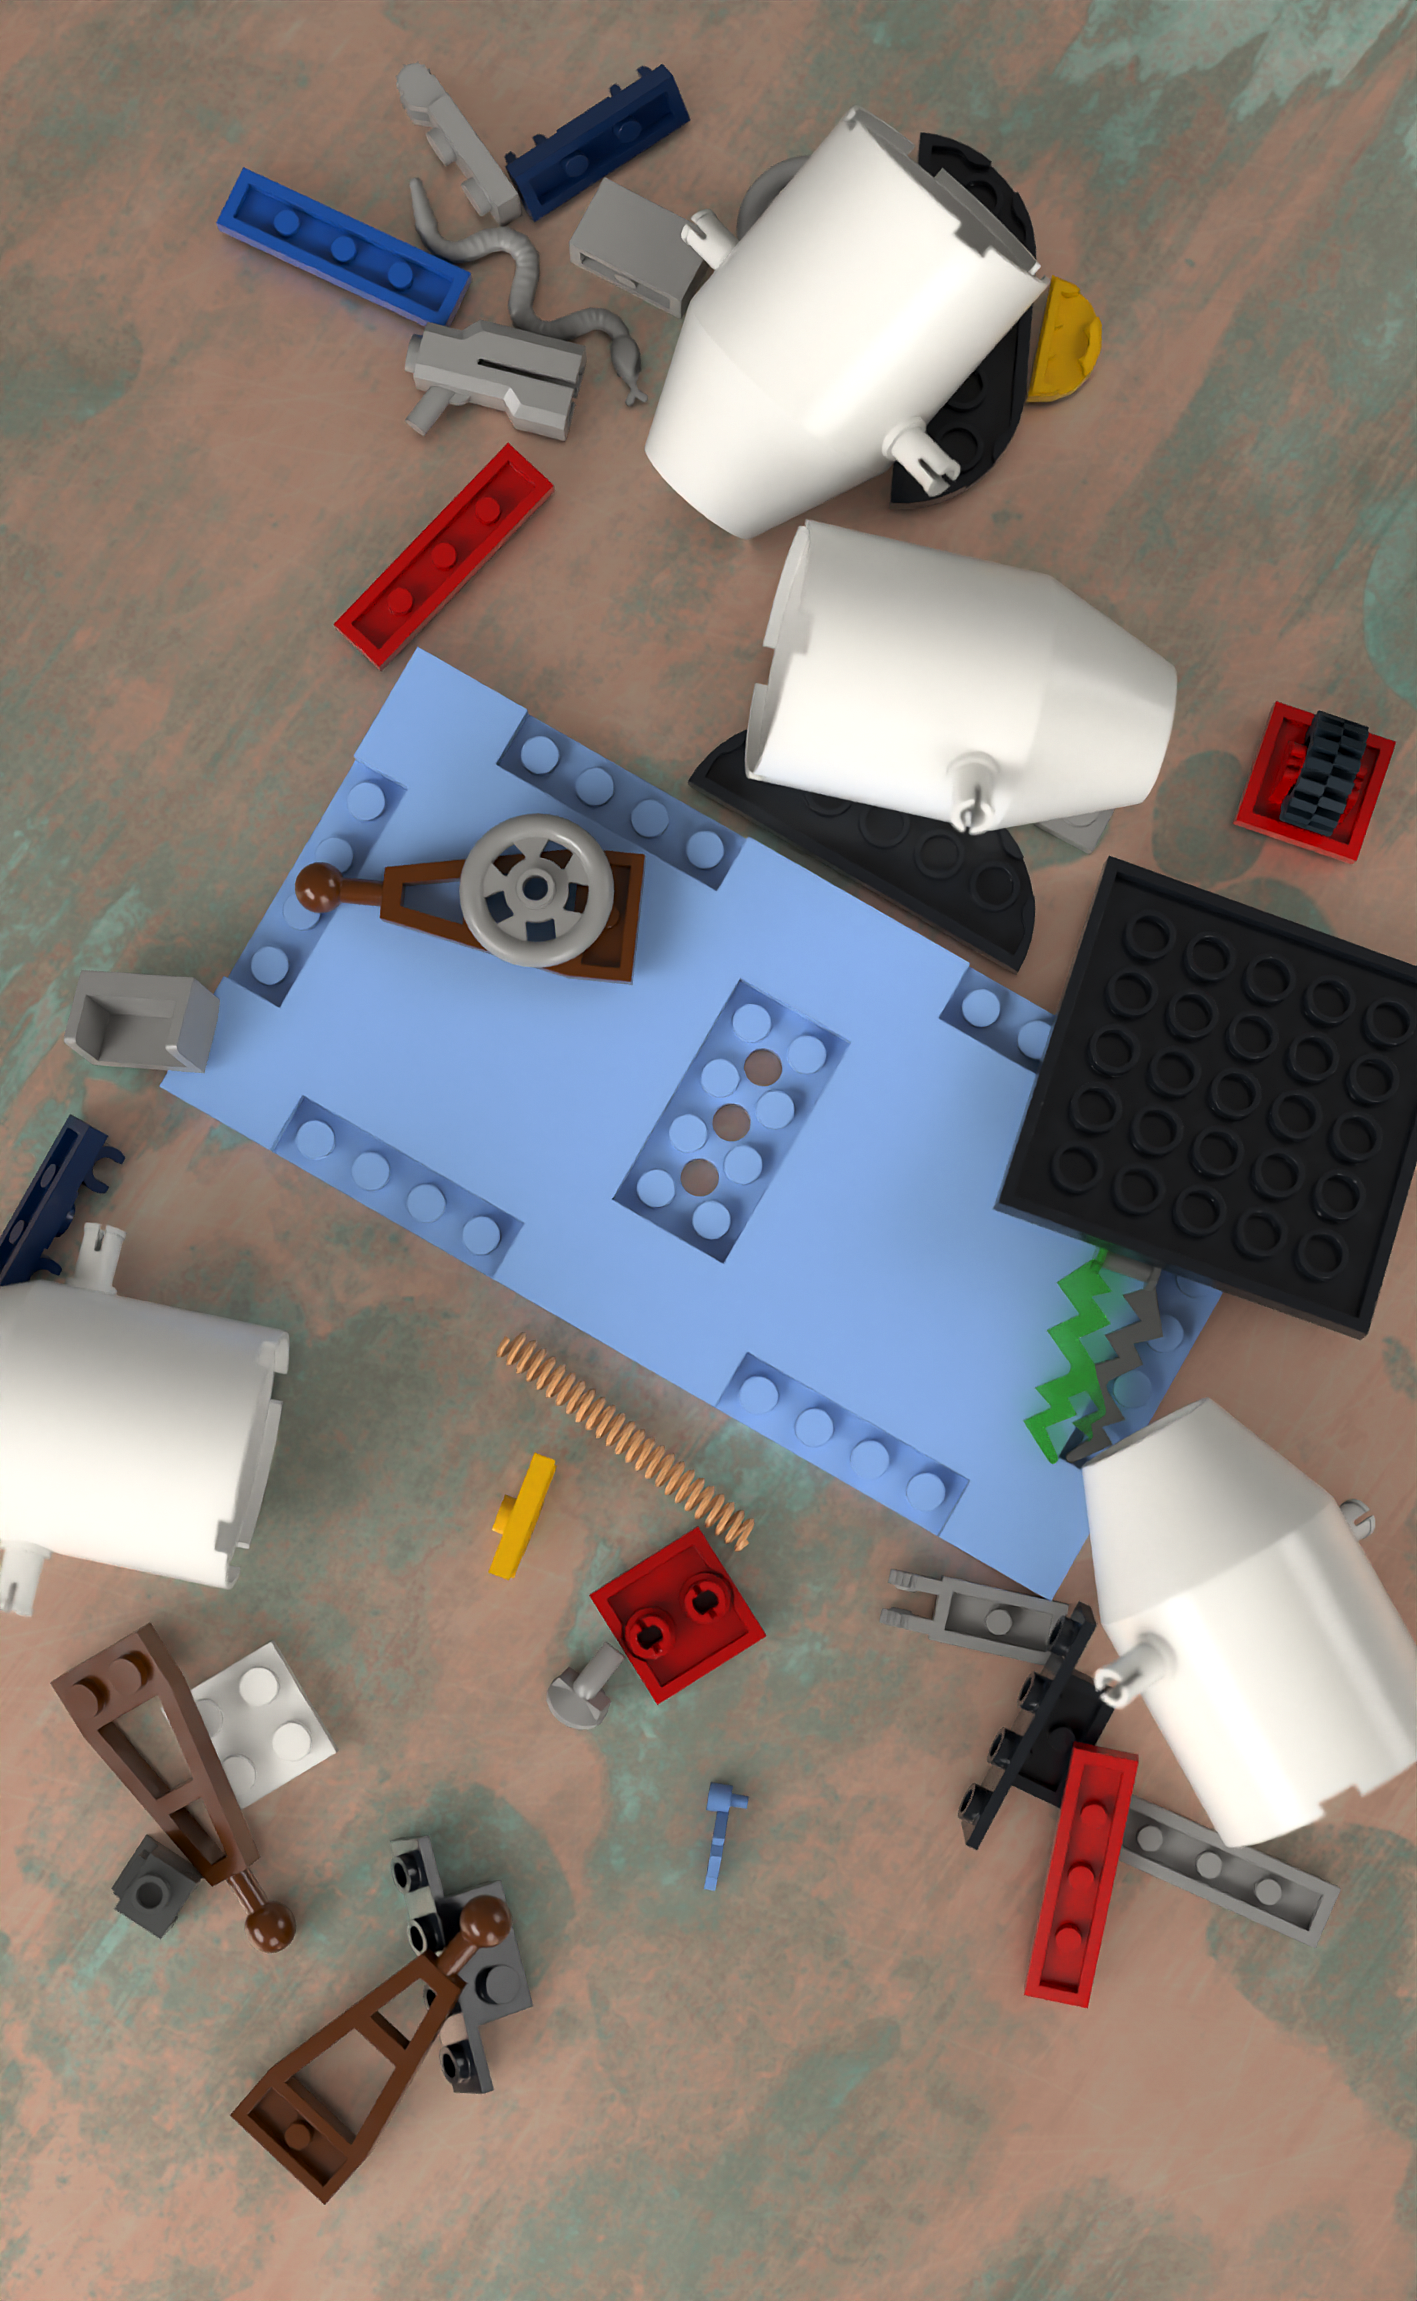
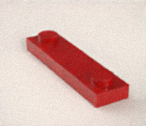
[333,443,555,672]
[1024,1741,1139,2008]

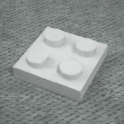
[160,1640,339,1810]

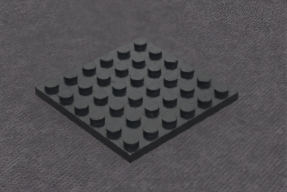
[993,856,1417,1340]

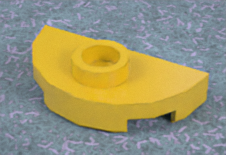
[1026,275,1102,402]
[488,1453,557,1580]

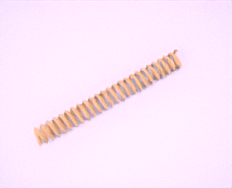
[496,1332,755,1552]

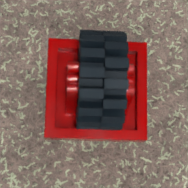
[1233,701,1396,864]

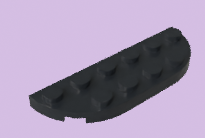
[889,132,1036,509]
[688,729,1035,975]

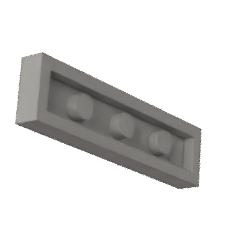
[1119,1794,1341,1948]

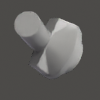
[547,1642,626,1730]

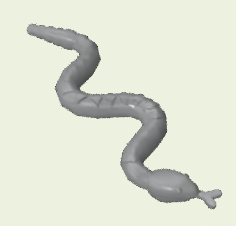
[409,177,648,406]

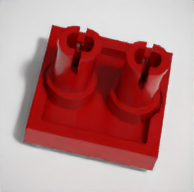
[589,1526,767,1705]

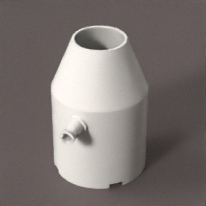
[645,105,1050,540]
[745,519,1177,834]
[0,1222,290,1617]
[1082,1397,1417,1847]

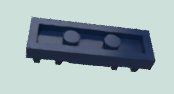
[505,64,691,222]
[0,1114,125,1287]

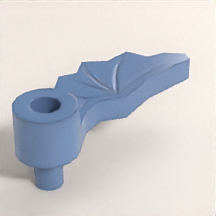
[704,1782,749,1891]

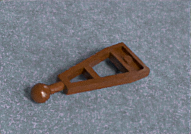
[295,849,646,985]
[50,1622,296,1953]
[230,1894,512,2205]

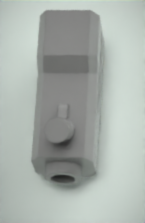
[405,320,587,441]

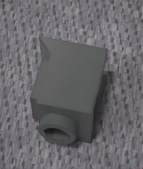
[111,1834,204,1939]

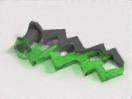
[1023,1246,1163,1464]

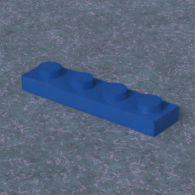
[216,167,472,327]

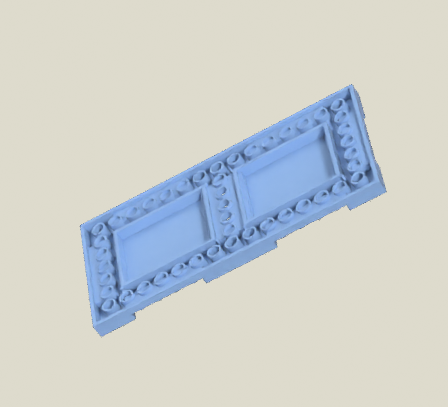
[159,647,1223,1601]

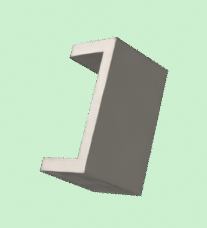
[569,177,710,319]
[64,970,220,1073]

